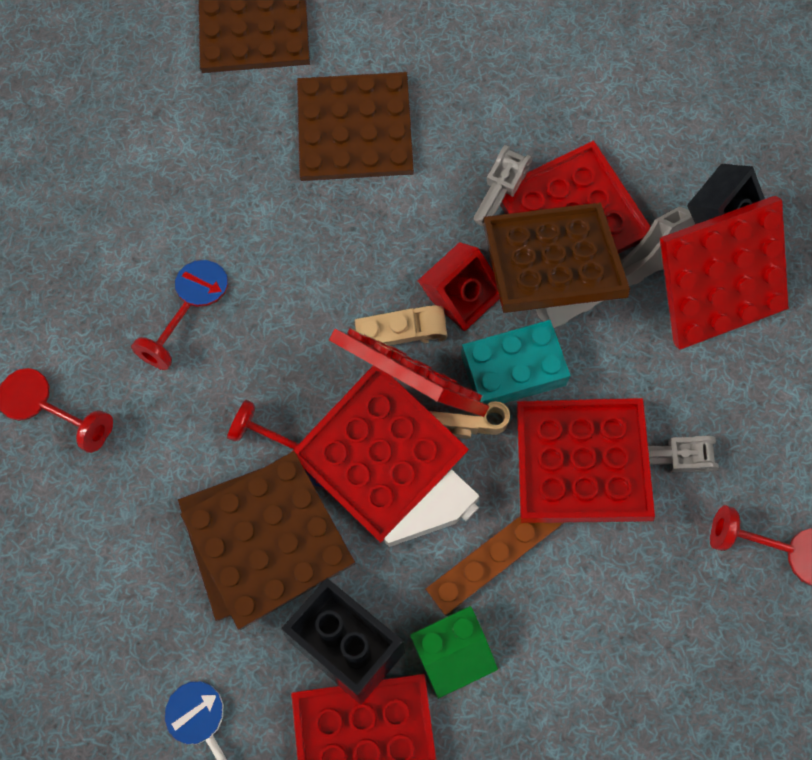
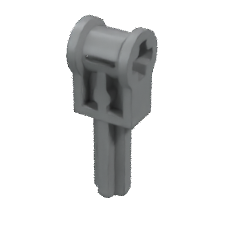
[473,145,533,227]
[648,436,719,472]

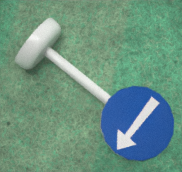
[165,681,227,760]

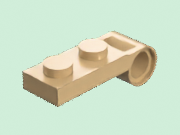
[355,305,447,346]
[430,401,510,439]

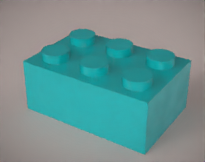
[461,319,571,404]

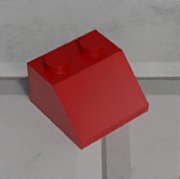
[417,242,500,332]

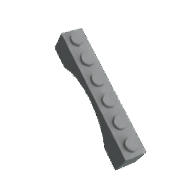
[536,206,695,328]

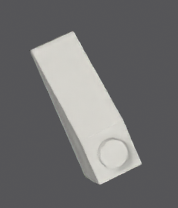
[384,469,479,547]

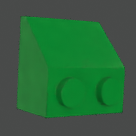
[410,606,498,699]

